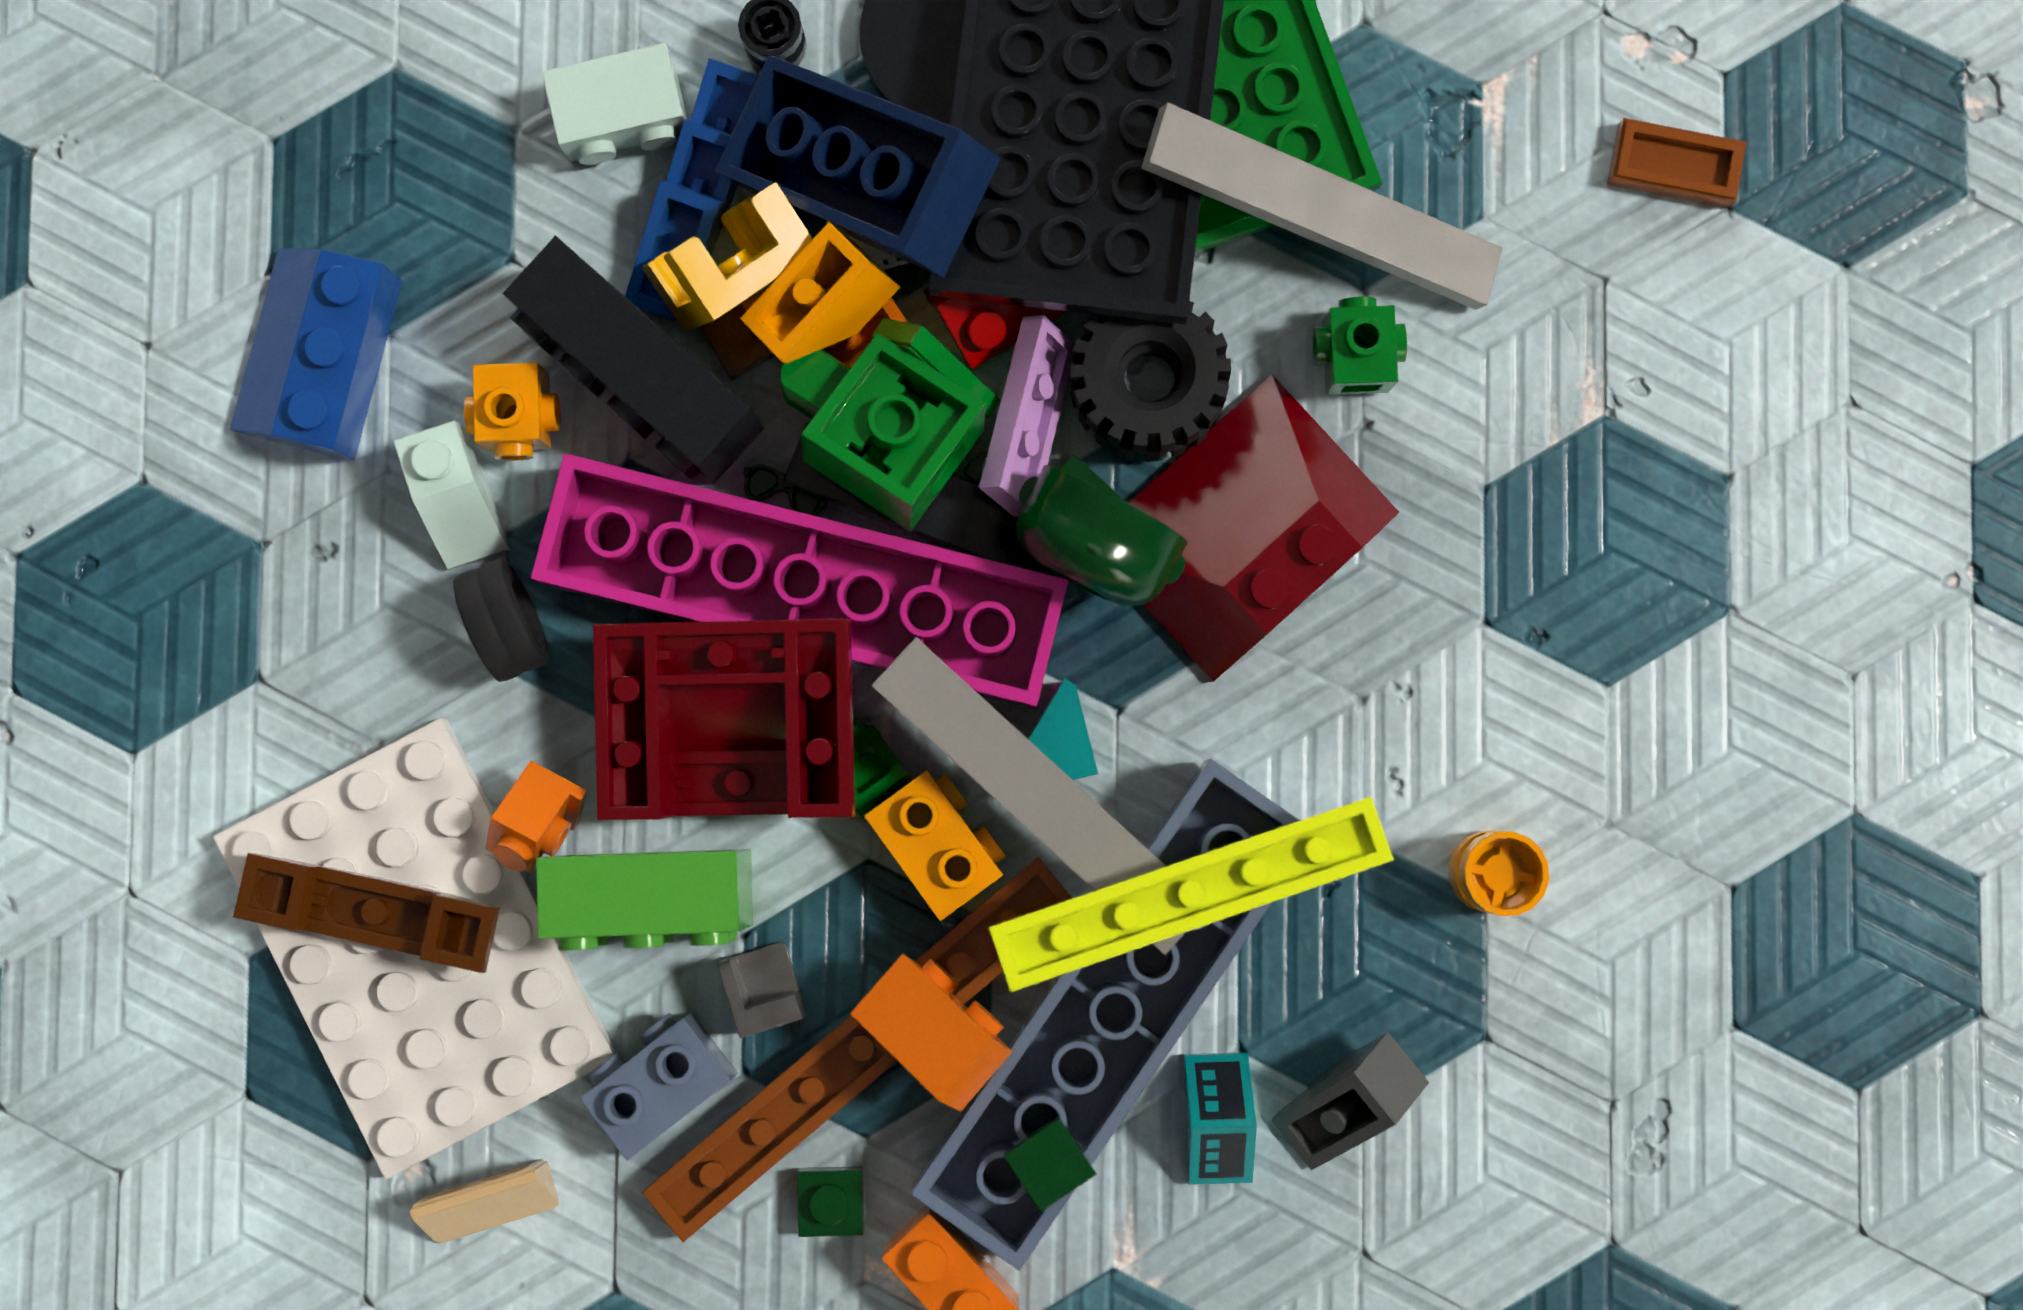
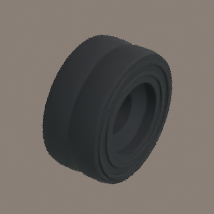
[453,558,549,682]

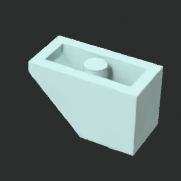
[393,420,510,570]

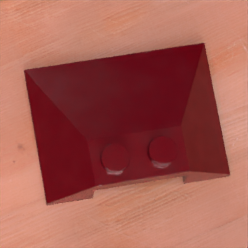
[1129,374,1400,682]
[593,618,855,820]

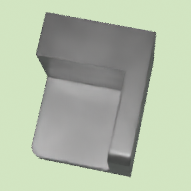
[717,942,808,1039]

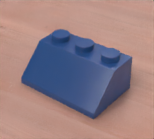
[230,248,402,461]

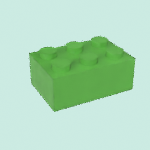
[536,849,753,950]

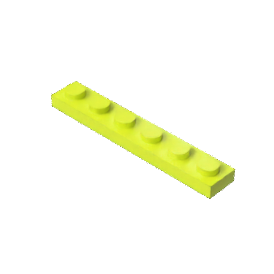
[989,796,1394,992]

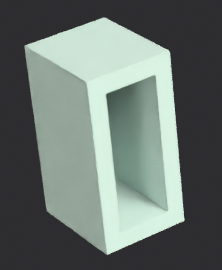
[542,43,688,165]

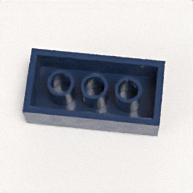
[715,54,1001,278]

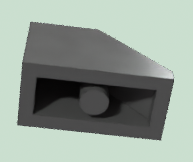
[1271,1032,1429,1170]

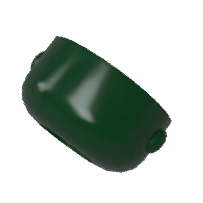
[1016,465,1188,606]

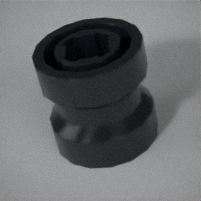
[738,0,807,71]

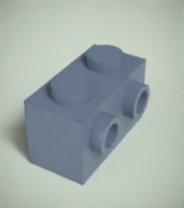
[580,1012,738,1161]

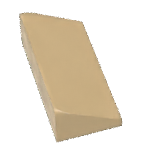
[409,1160,559,1243]

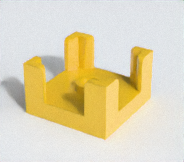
[641,182,813,332]

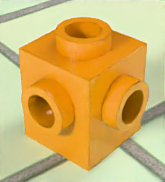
[464,362,561,461]

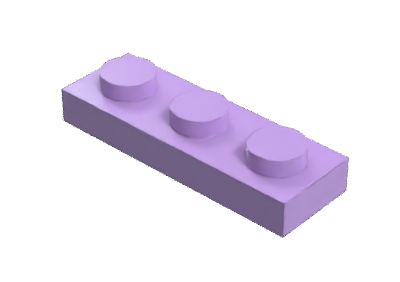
[979,314,1075,516]

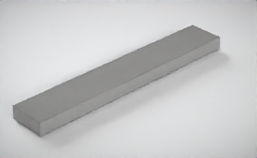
[1142,102,1503,310]
[871,637,1186,955]

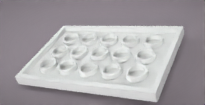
[213,718,617,1180]

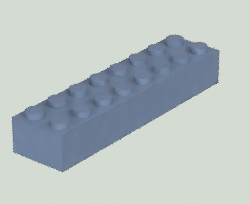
[911,759,1300,1271]

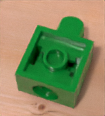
[781,333,987,532]

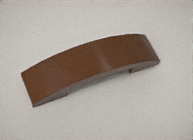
[233,853,500,973]

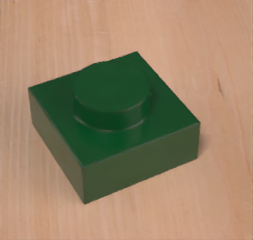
[797,1166,865,1237]

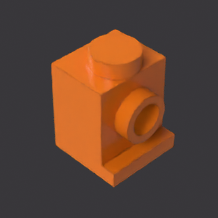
[485,761,587,873]

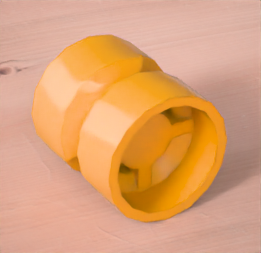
[1448,831,1549,916]

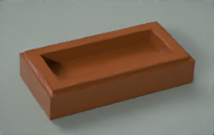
[1607,118,1747,208]

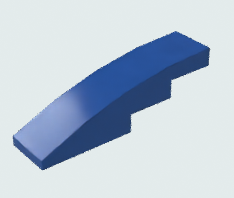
[625,58,759,321]

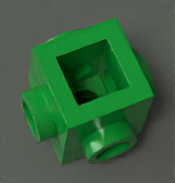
[1312,296,1407,395]

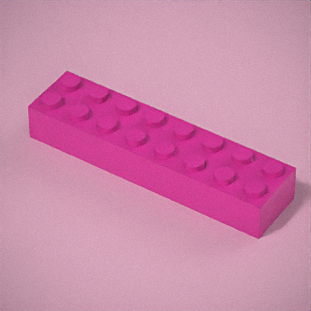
[531,453,1069,709]

